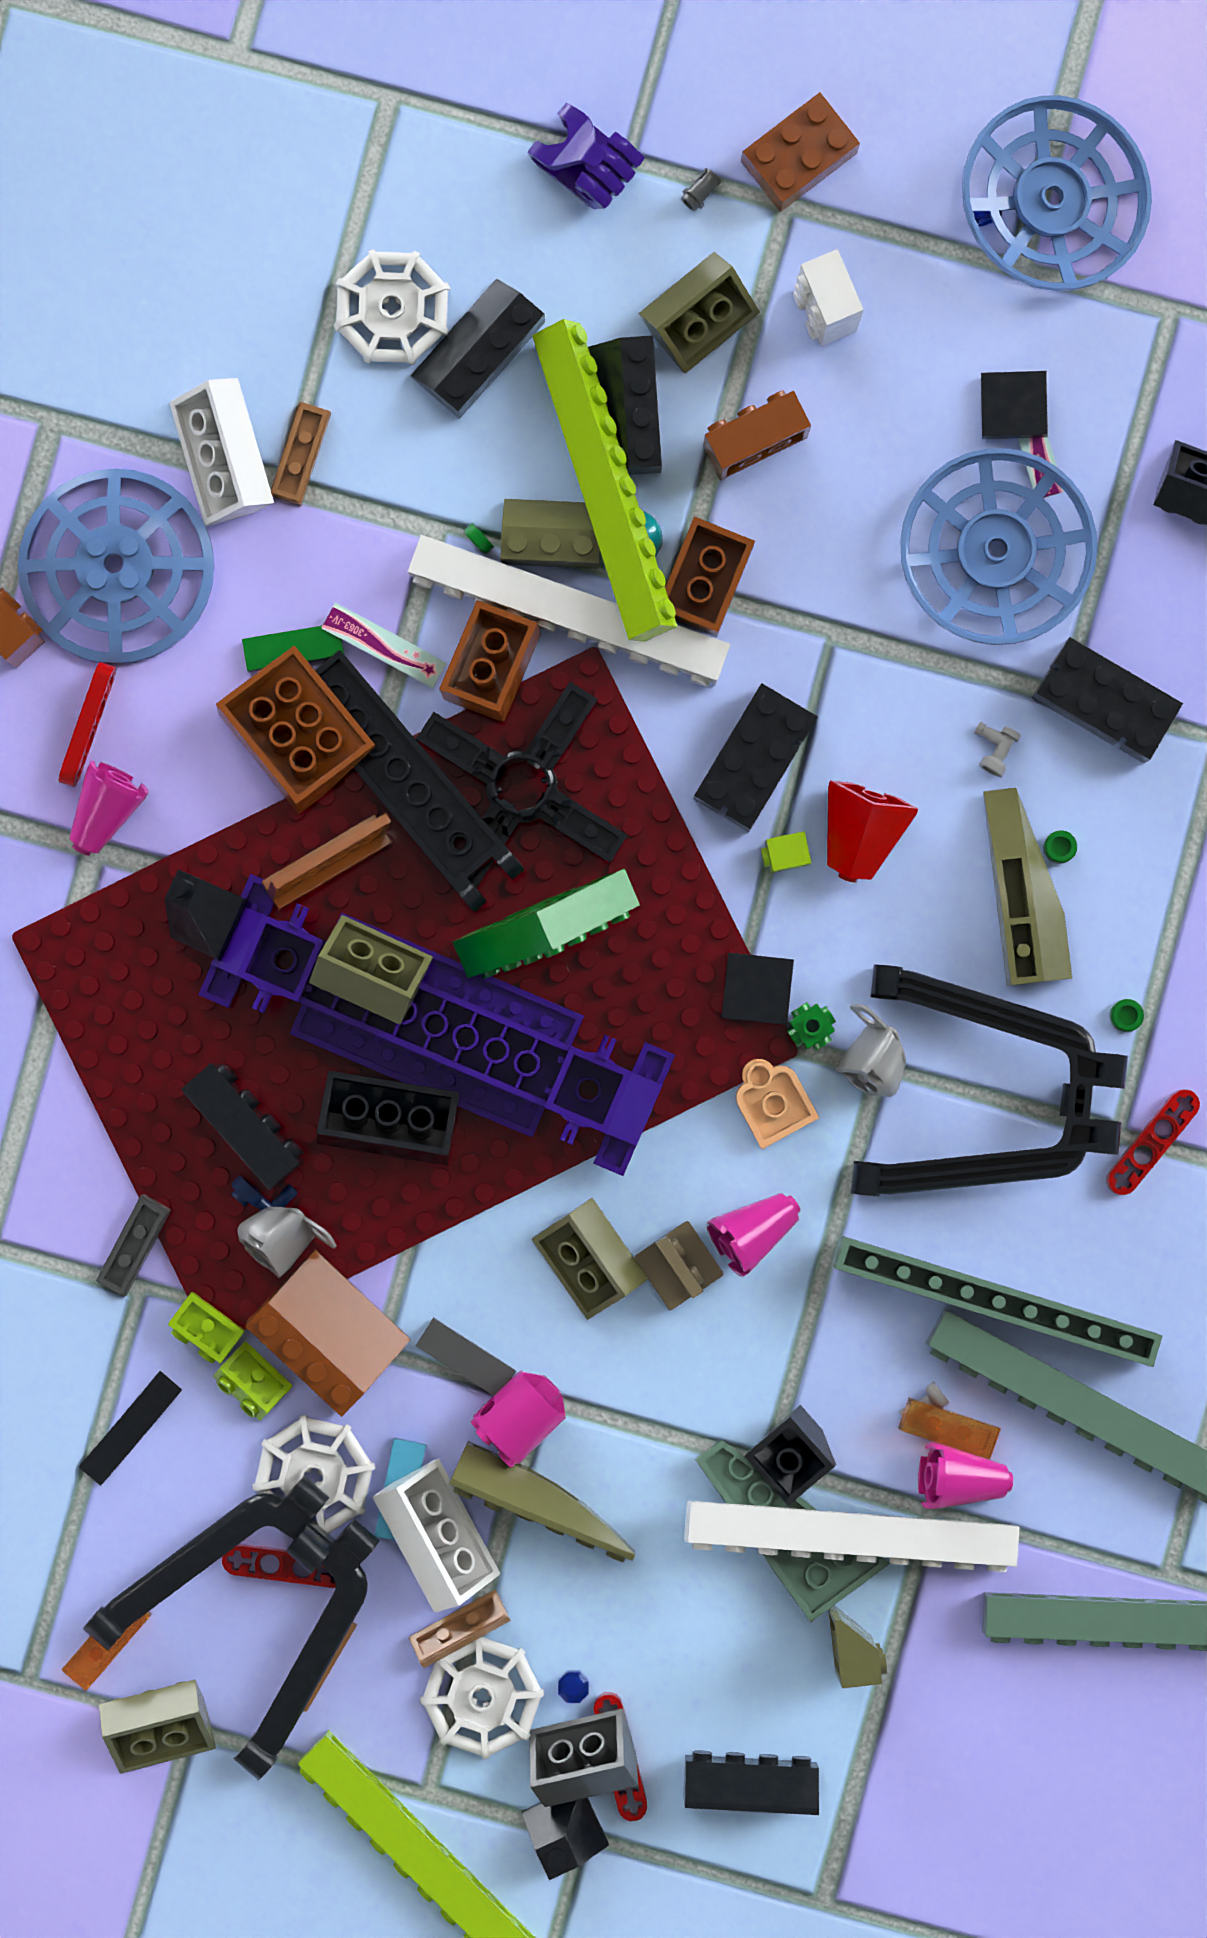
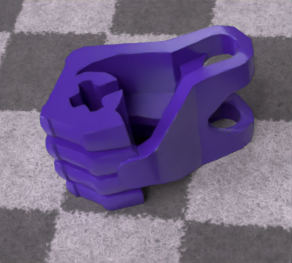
[527,103,645,209]

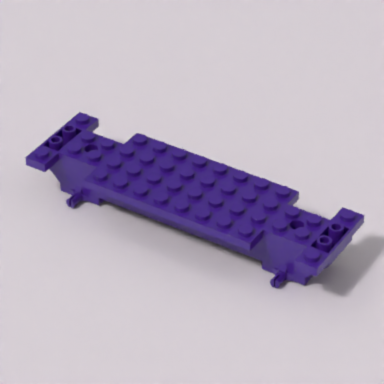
[198,874,675,1176]

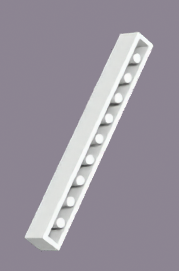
[408,535,730,687]
[684,1500,1020,1572]

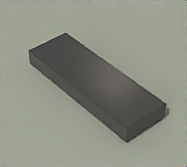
[96,1194,172,1297]
[415,1317,517,1396]

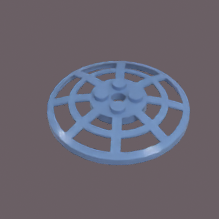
[961,95,1152,291]
[900,448,1098,645]
[18,468,215,664]

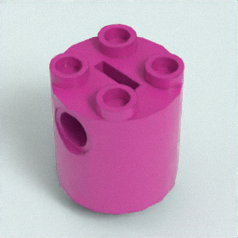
[470,1370,566,1468]

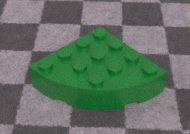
[452,869,640,979]

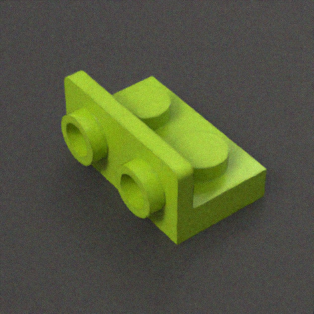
[167,1292,245,1364]
[213,1341,293,1421]

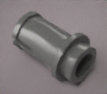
[681,168,721,211]

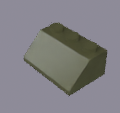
[638,252,760,374]
[500,499,600,569]
[309,915,433,1025]
[531,1198,648,1320]
[829,1605,887,1688]
[99,1679,216,1774]

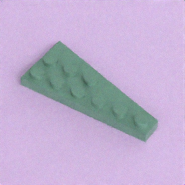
[694,1440,890,1622]

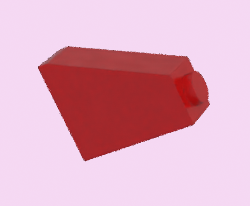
[827,780,918,883]

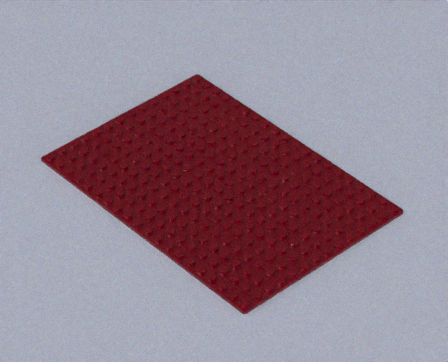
[12,647,798,1330]

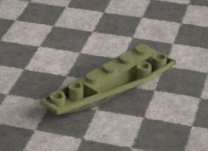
[983,787,1073,986]
[449,1441,635,1562]

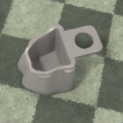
[836,1004,906,1097]
[237,1207,337,1278]

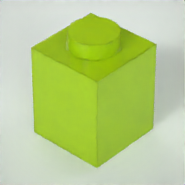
[760,831,812,874]

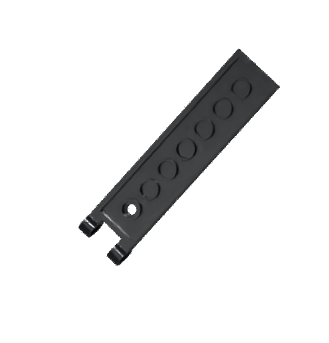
[315,649,525,912]

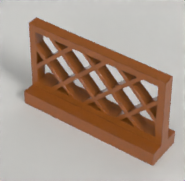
[261,813,391,911]

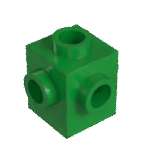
[787,1002,836,1051]

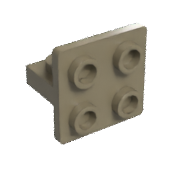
[635,1221,723,1310]

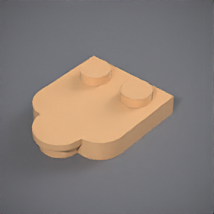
[735,1059,819,1149]

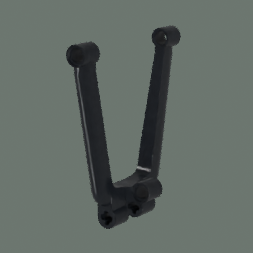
[851,964,1128,1196]
[83,1475,380,1780]

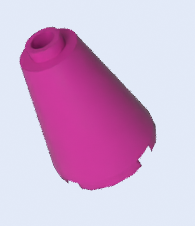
[69,761,149,856]
[707,1193,801,1277]
[918,1442,1013,1510]

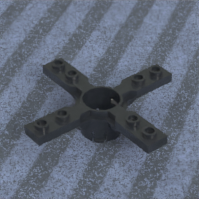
[416,682,628,888]

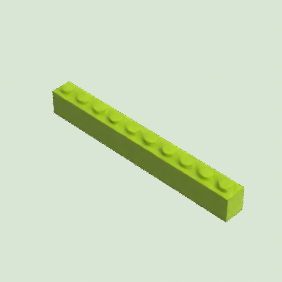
[532,319,677,642]
[298,1729,536,1938]

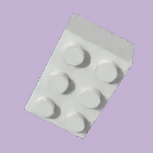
[793,249,864,346]

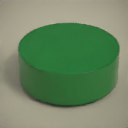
[464,523,494,554]
[1043,830,1077,864]
[1110,999,1144,1032]

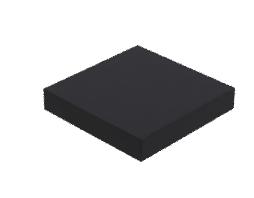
[981,371,1048,439]
[721,952,794,1025]

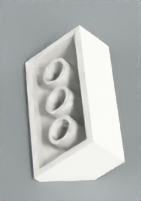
[169,378,274,526]
[373,1458,500,1613]

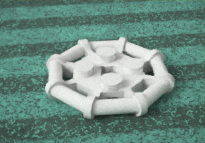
[333,249,451,365]
[252,1415,375,1534]
[420,1637,545,1759]

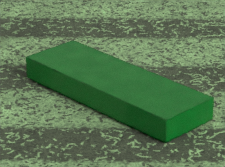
[242,625,345,672]

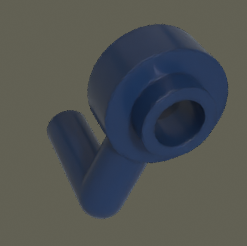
[231,1174,299,1211]

